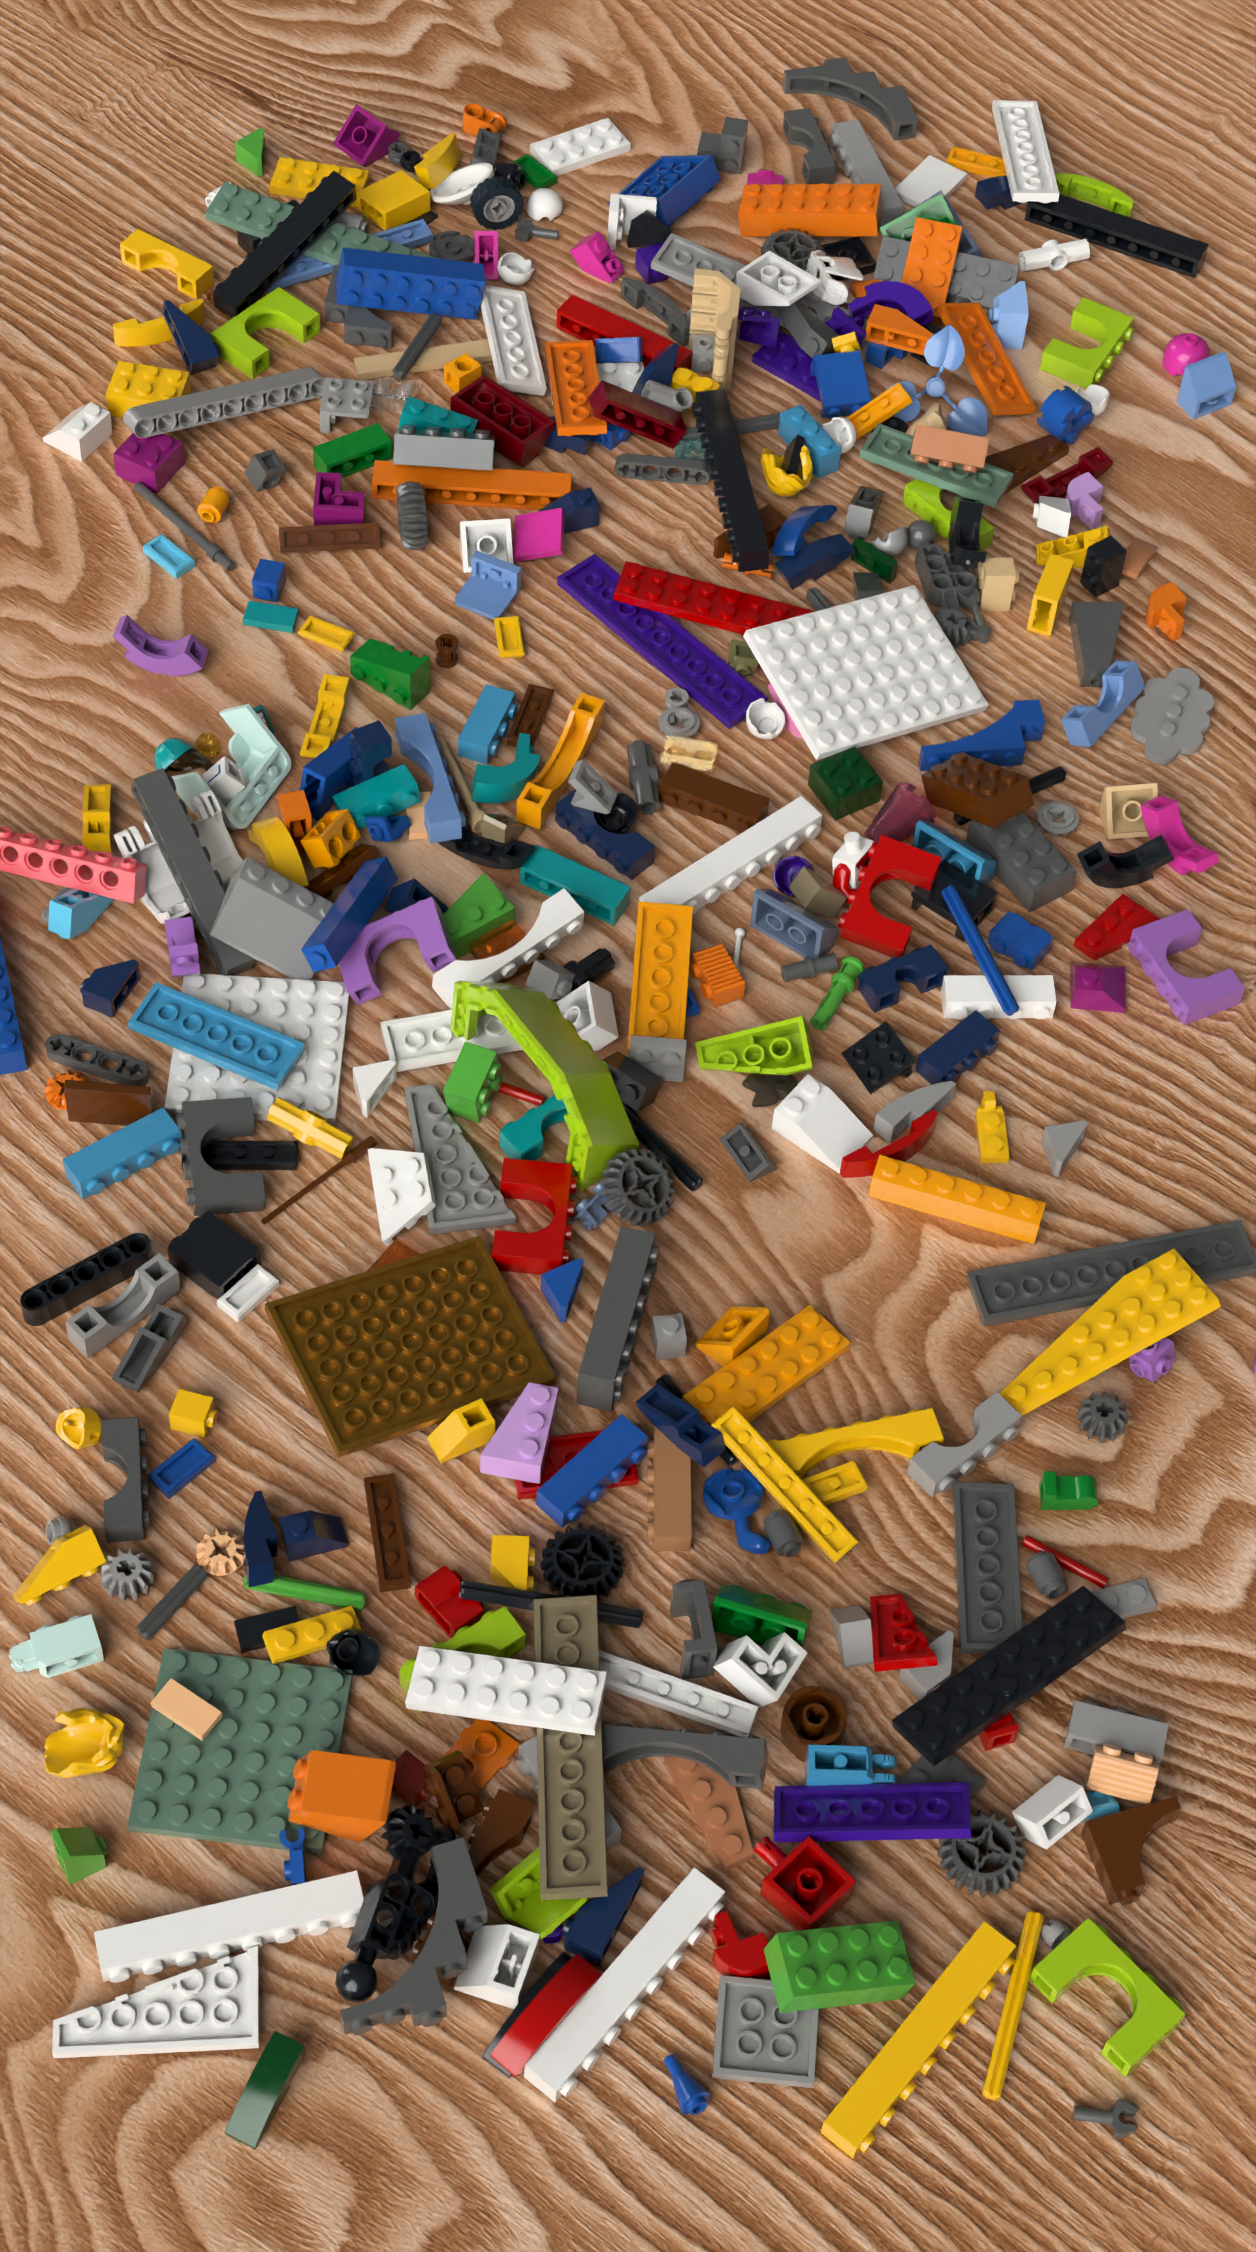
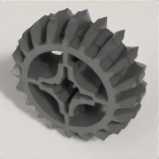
[761,228,823,273]
[396,481,428,550]
[599,1149,676,1226]
[937,1809,1026,1898]

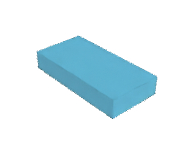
[143,534,195,579]

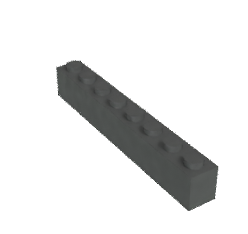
[131,768,256,976]

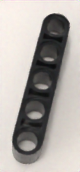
[20,1233,153,1326]

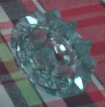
[674,438,706,461]

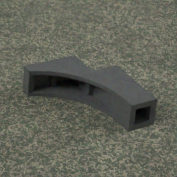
[325,265,393,349]

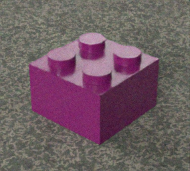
[113,433,184,494]

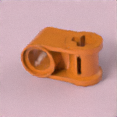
[462,103,507,136]

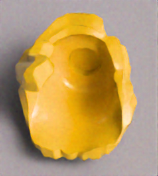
[760,445,813,498]
[45,1708,124,1778]

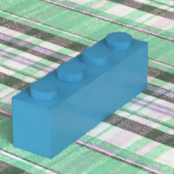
[63,1107,182,1199]

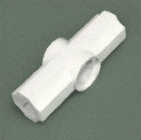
[1018,239,1090,272]

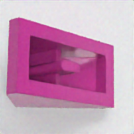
[474,231,498,280]

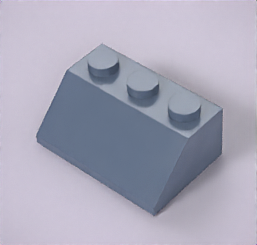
[750,889,838,959]

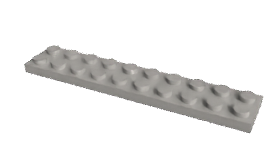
[650,233,869,357]

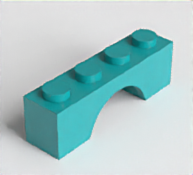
[499,1094,568,1161]

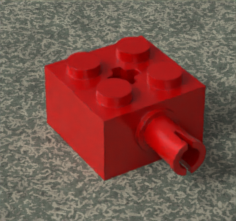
[753,1836,856,1931]

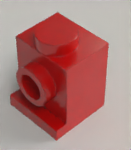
[978,1713,1019,1751]

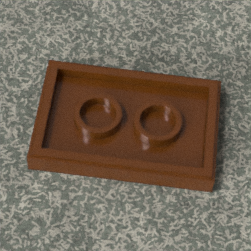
[64,1080,154,1126]

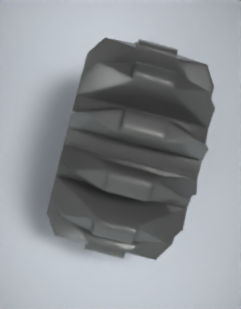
[1077,1391,1129,1443]

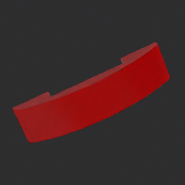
[840,1109,938,1178]
[490,1954,603,2078]

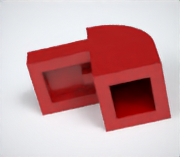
[710,1911,770,1979]

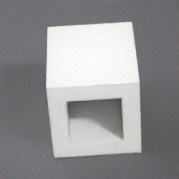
[203,756,245,805]

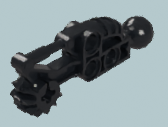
[335,1805,456,2003]

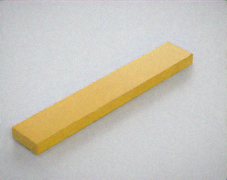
[711,1406,858,1564]

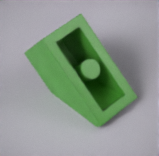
[50,1827,108,1885]

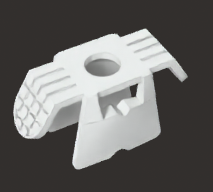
[806,250,864,305]

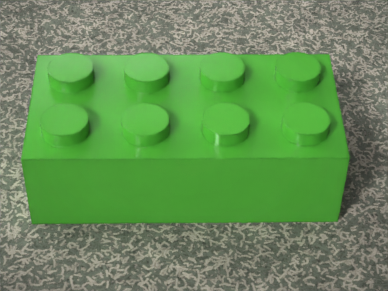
[763,1921,916,2013]

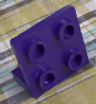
[738,306,780,347]

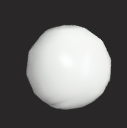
[526,188,563,221]
[497,252,534,285]
[1076,384,1110,416]
[821,417,857,454]
[746,698,785,740]

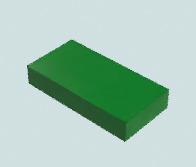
[511,154,558,190]

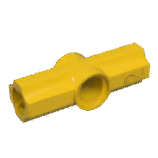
[266,1097,354,1159]

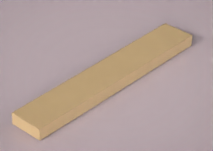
[354,339,492,380]

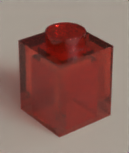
[392,1750,431,1809]

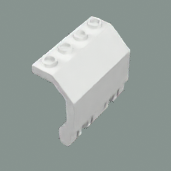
[114,790,244,924]

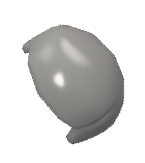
[871,527,908,557]

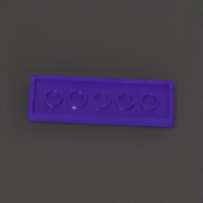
[774,1782,971,1842]

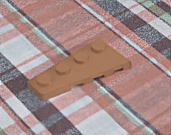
[664,1756,754,1872]

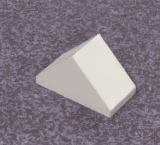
[353,1060,397,1118]

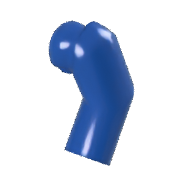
[734,1517,770,1555]

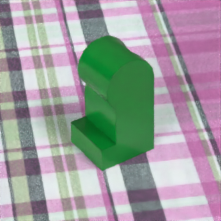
[1039,1471,1098,1510]

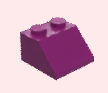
[333,104,401,167]

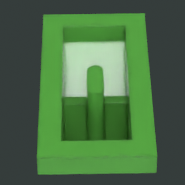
[235,128,265,177]

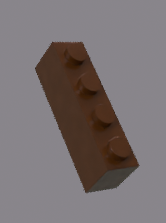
[659,762,770,833]

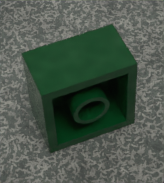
[808,747,883,821]

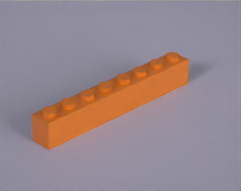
[372,460,572,510]

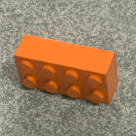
[901,217,962,326]

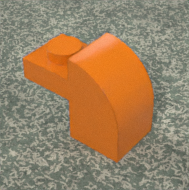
[1145,582,1187,642]

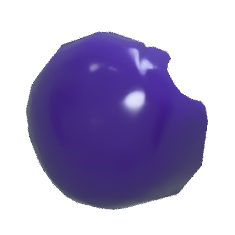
[772,855,815,898]

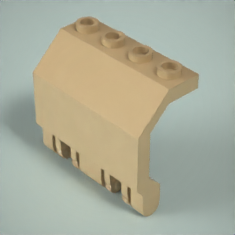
[688,268,741,392]

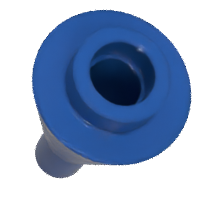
[663,2054,711,2115]

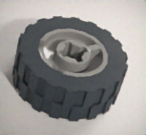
[470,176,524,230]

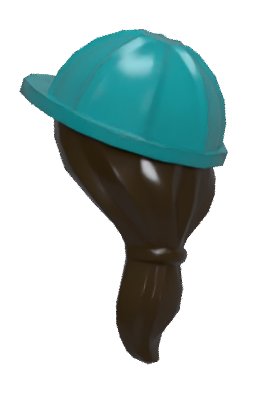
[154,738,215,773]

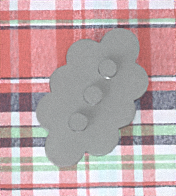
[1130,668,1214,765]

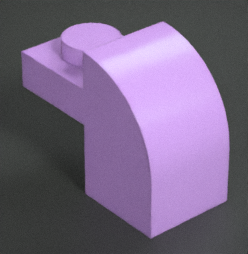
[1065,472,1103,530]

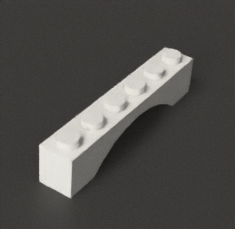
[432,889,584,1010]

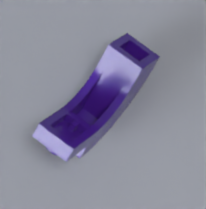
[848,281,934,327]

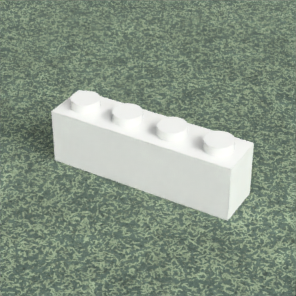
[941,975,1056,1019]

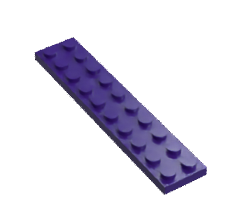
[557,554,768,729]

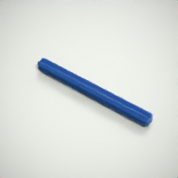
[942,885,1019,1016]

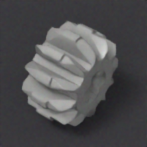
[101,1547,154,1602]

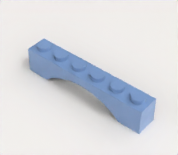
[395,713,466,844]

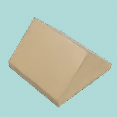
[1099,782,1158,840]

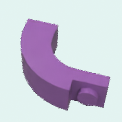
[113,615,209,676]
[164,917,200,978]

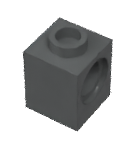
[244,449,287,492]

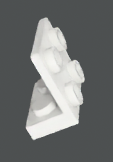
[607,194,657,249]

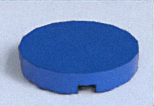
[702,1468,763,1520]

